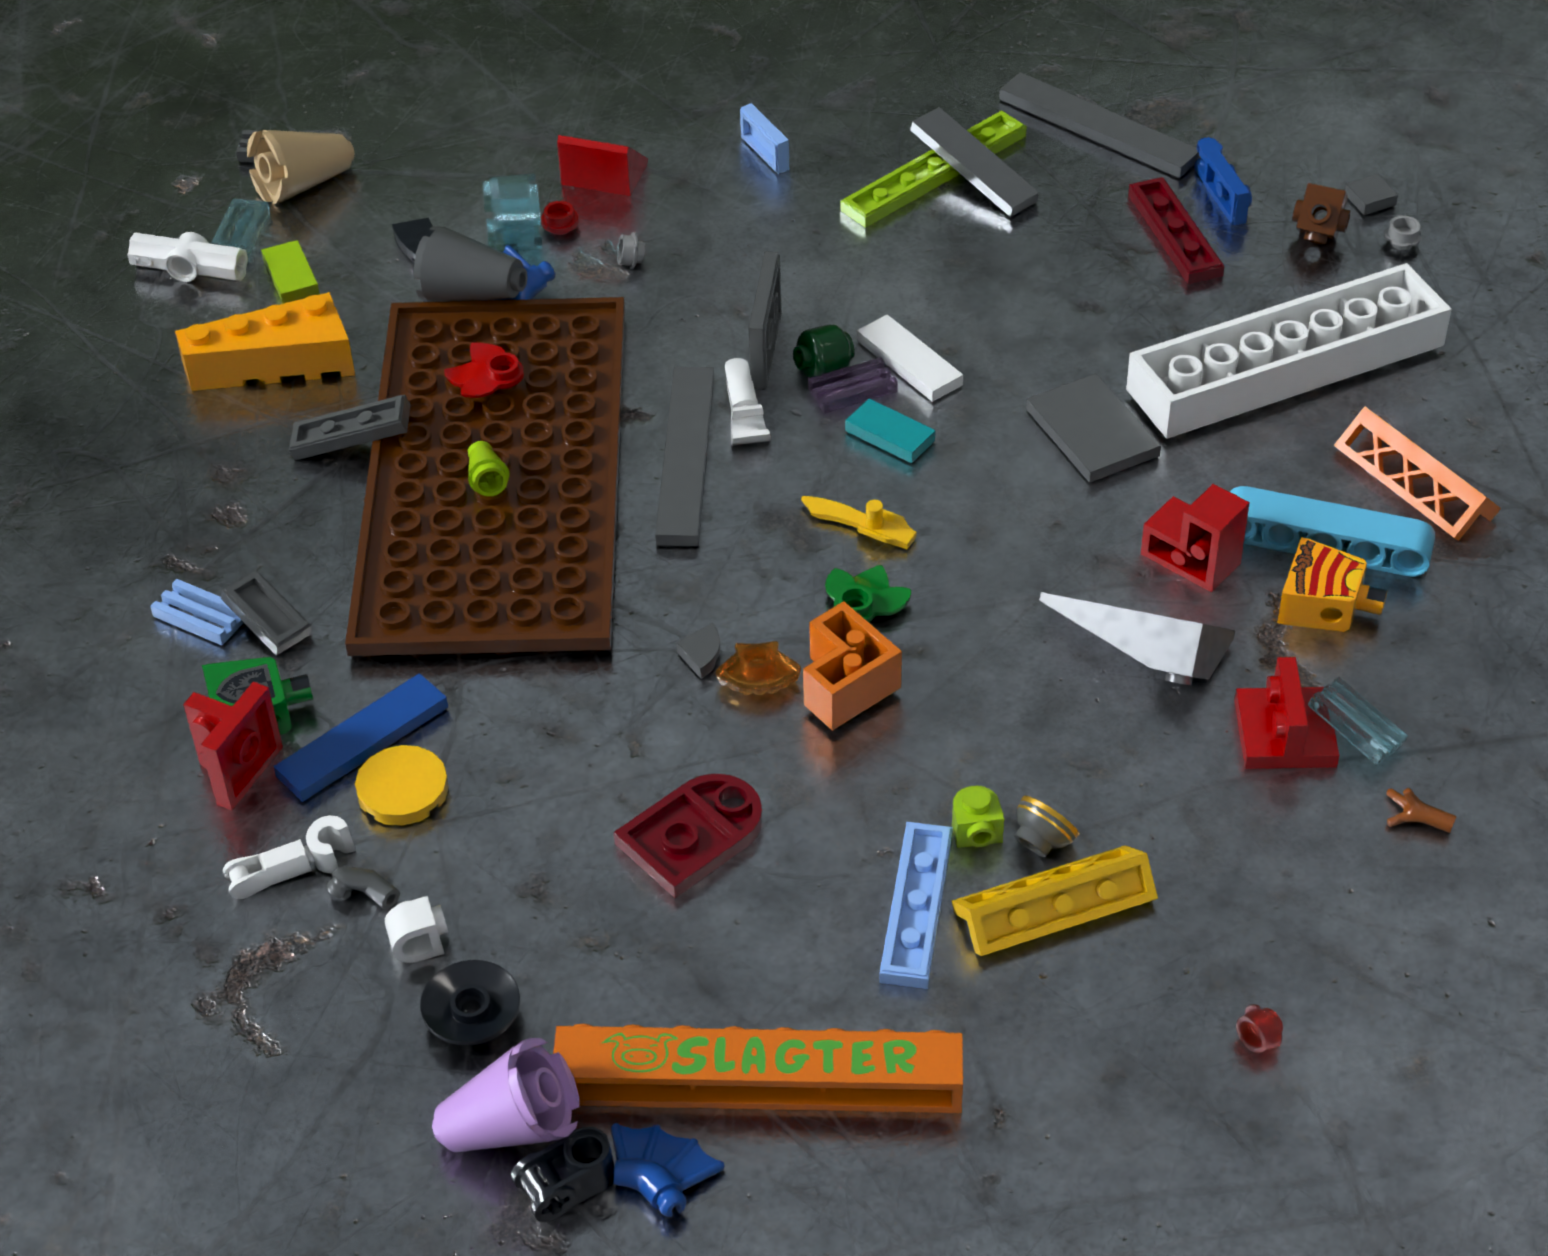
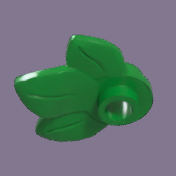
[825,565,911,622]

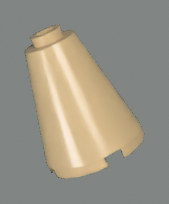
[247,130,355,204]

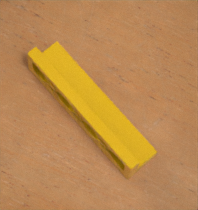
[951,845,1158,956]

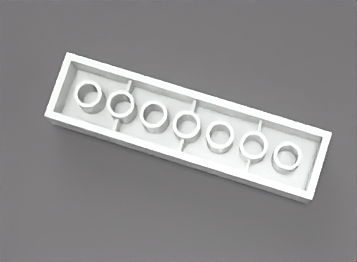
[1126,263,1452,439]

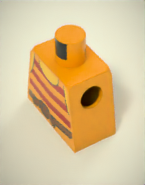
[1277,537,1388,632]

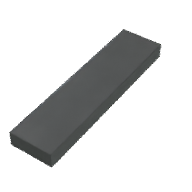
[911,107,1039,217]

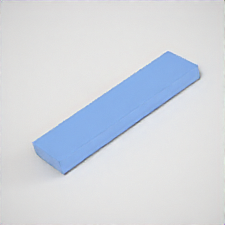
[879,822,953,989]

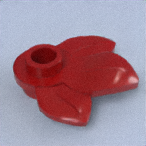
[444,342,524,398]

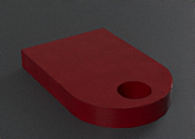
[613,774,762,898]

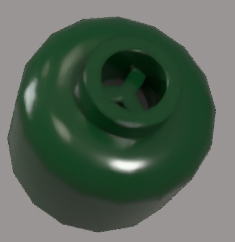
[793,325,855,380]

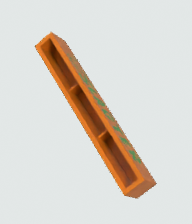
[553,1024,963,1113]

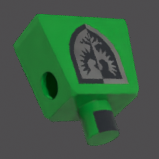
[202,657,313,735]

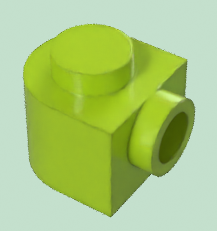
[952,786,1004,848]

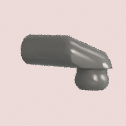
[326,866,400,909]

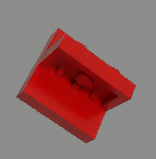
[1234,657,1340,769]
[183,681,283,811]

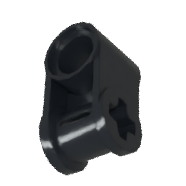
[511,1127,615,1222]

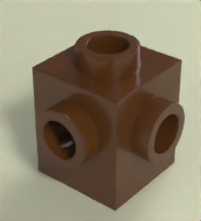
[1292,183,1351,245]

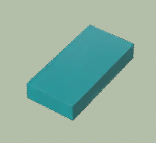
[845,398,936,463]

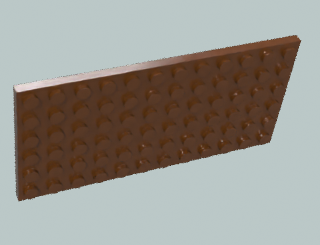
[345,297,625,656]

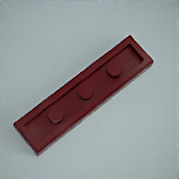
[1128,177,1225,285]

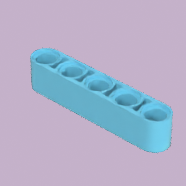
[1229,486,1435,577]

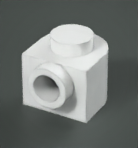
[385,896,448,963]

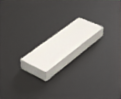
[857,314,963,402]

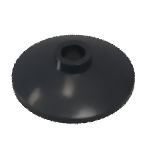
[420,960,520,1045]

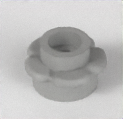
[1384,216,1422,250]
[617,232,645,270]

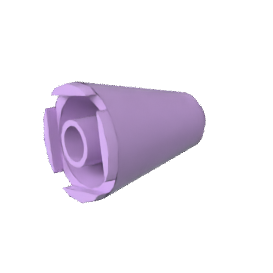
[432,1038,580,1152]

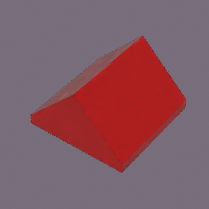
[557,135,648,196]

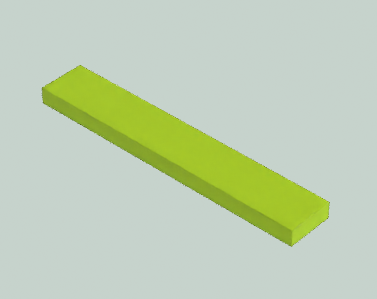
[840,110,1027,228]

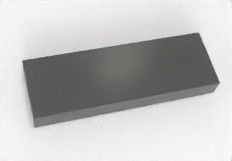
[289,395,411,460]

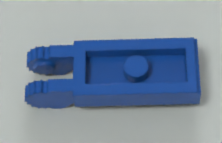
[1194,137,1252,226]

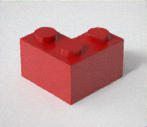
[1141,484,1250,593]

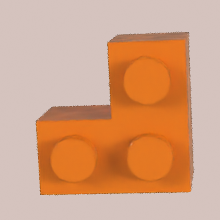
[803,601,902,731]

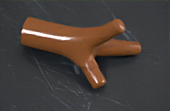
[1386,788,1456,833]

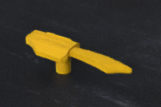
[801,496,917,550]

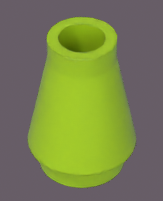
[468,441,510,497]

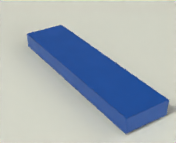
[273,673,448,802]

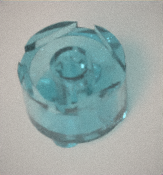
[482,173,542,252]

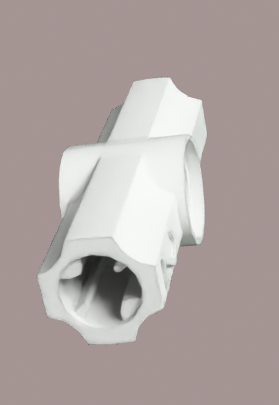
[128,232,248,282]

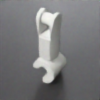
[725,358,771,446]
[223,815,356,899]

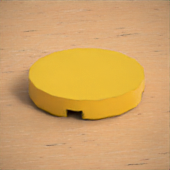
[355,745,449,826]

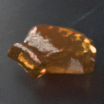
[715,641,801,695]

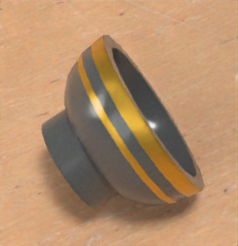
[1014,795,1080,857]

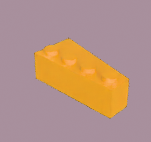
[175,292,355,391]

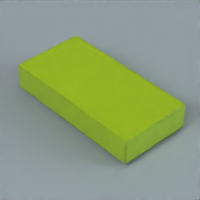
[261,240,320,304]

